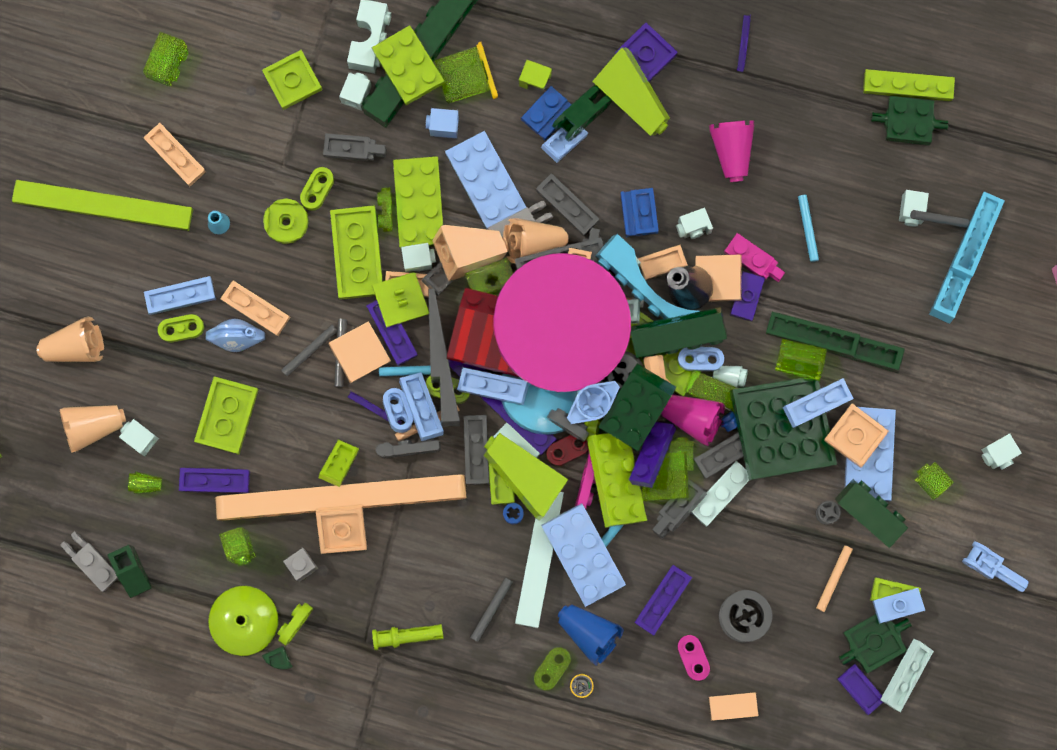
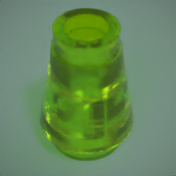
[128,471,162,494]

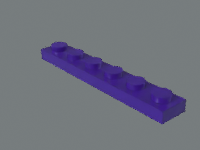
[448,359,557,456]

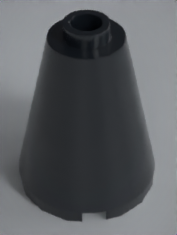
[667,265,713,310]

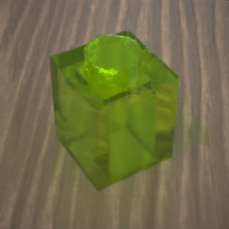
[914,462,954,500]

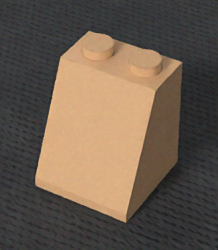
[432,225,508,281]

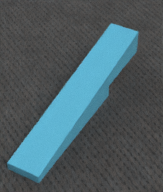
[929,192,1004,324]

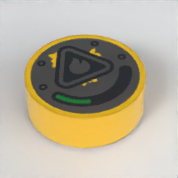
[570,674,593,698]

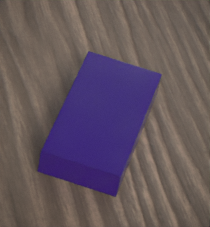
[837,664,883,715]

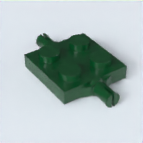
[871,96,948,145]
[838,614,912,674]

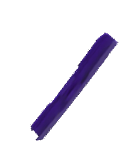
[737,14,751,72]
[348,391,402,425]

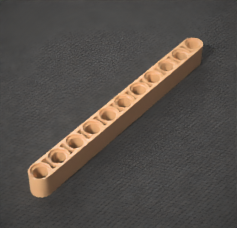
[215,475,467,521]

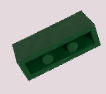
[835,479,908,548]

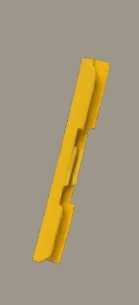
[476,42,498,99]

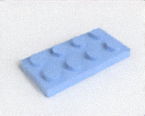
[445,131,527,230]
[845,407,896,501]
[541,503,626,607]

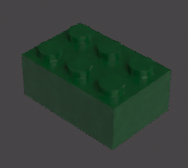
[599,363,676,451]

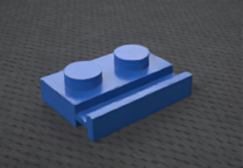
[521,86,571,141]
[620,188,659,237]

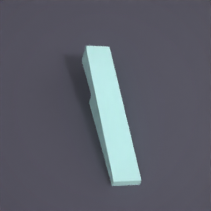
[515,492,564,628]

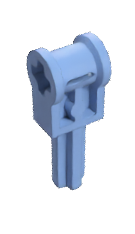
[962,541,1028,592]

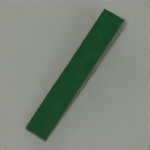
[766,311,905,373]

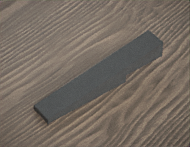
[429,289,460,427]

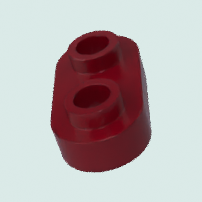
[547,435,589,466]

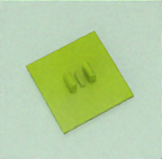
[372,272,429,328]

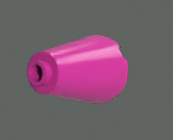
[709,120,754,182]
[661,395,725,446]

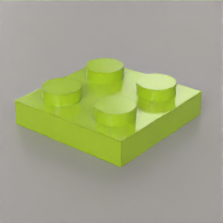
[262,50,322,110]

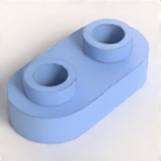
[678,347,724,371]
[383,388,413,433]

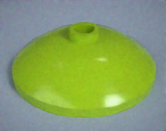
[209,586,278,656]

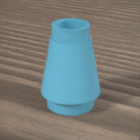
[208,211,230,234]

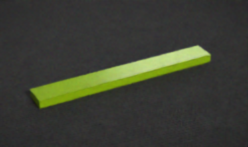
[12,180,193,231]

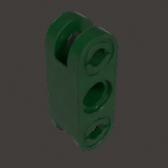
[552,84,613,142]

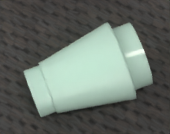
[713,366,748,388]

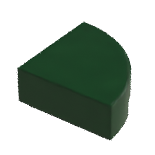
[262,646,293,669]

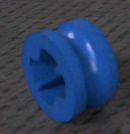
[503,503,524,524]

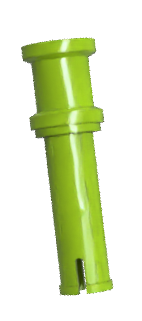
[372,624,443,650]

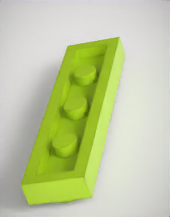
[863,69,955,101]

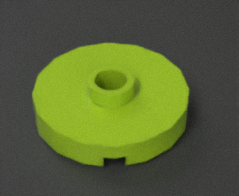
[263,198,309,244]

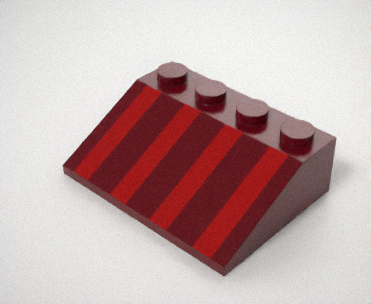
[447,288,519,377]

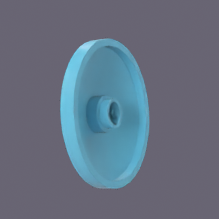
[501,373,582,434]

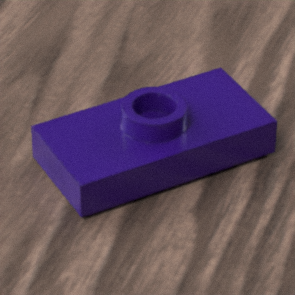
[730,272,765,322]

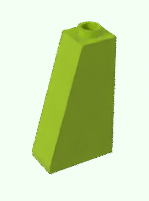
[592,47,670,136]
[484,433,568,520]

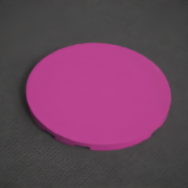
[493,253,631,392]

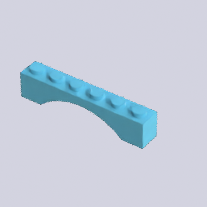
[595,234,702,345]

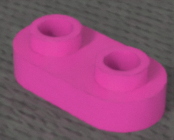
[677,635,710,681]

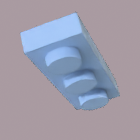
[144,276,216,315]
[457,368,529,405]
[399,372,444,441]
[783,379,853,428]

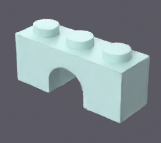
[347,0,391,74]

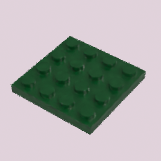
[730,376,837,481]

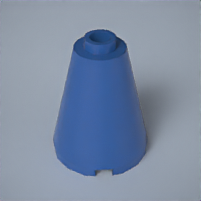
[558,605,624,666]

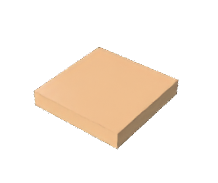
[696,255,742,302]
[328,321,391,383]
[824,404,889,468]
[316,504,367,554]

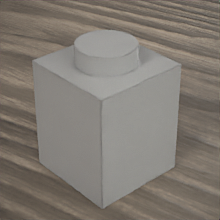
[283,548,318,582]

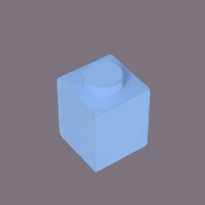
[426,108,459,138]

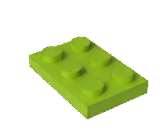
[371,26,444,105]
[194,376,259,455]

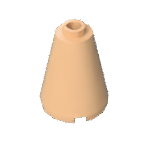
[503,218,568,263]
[37,317,104,362]
[60,405,126,453]

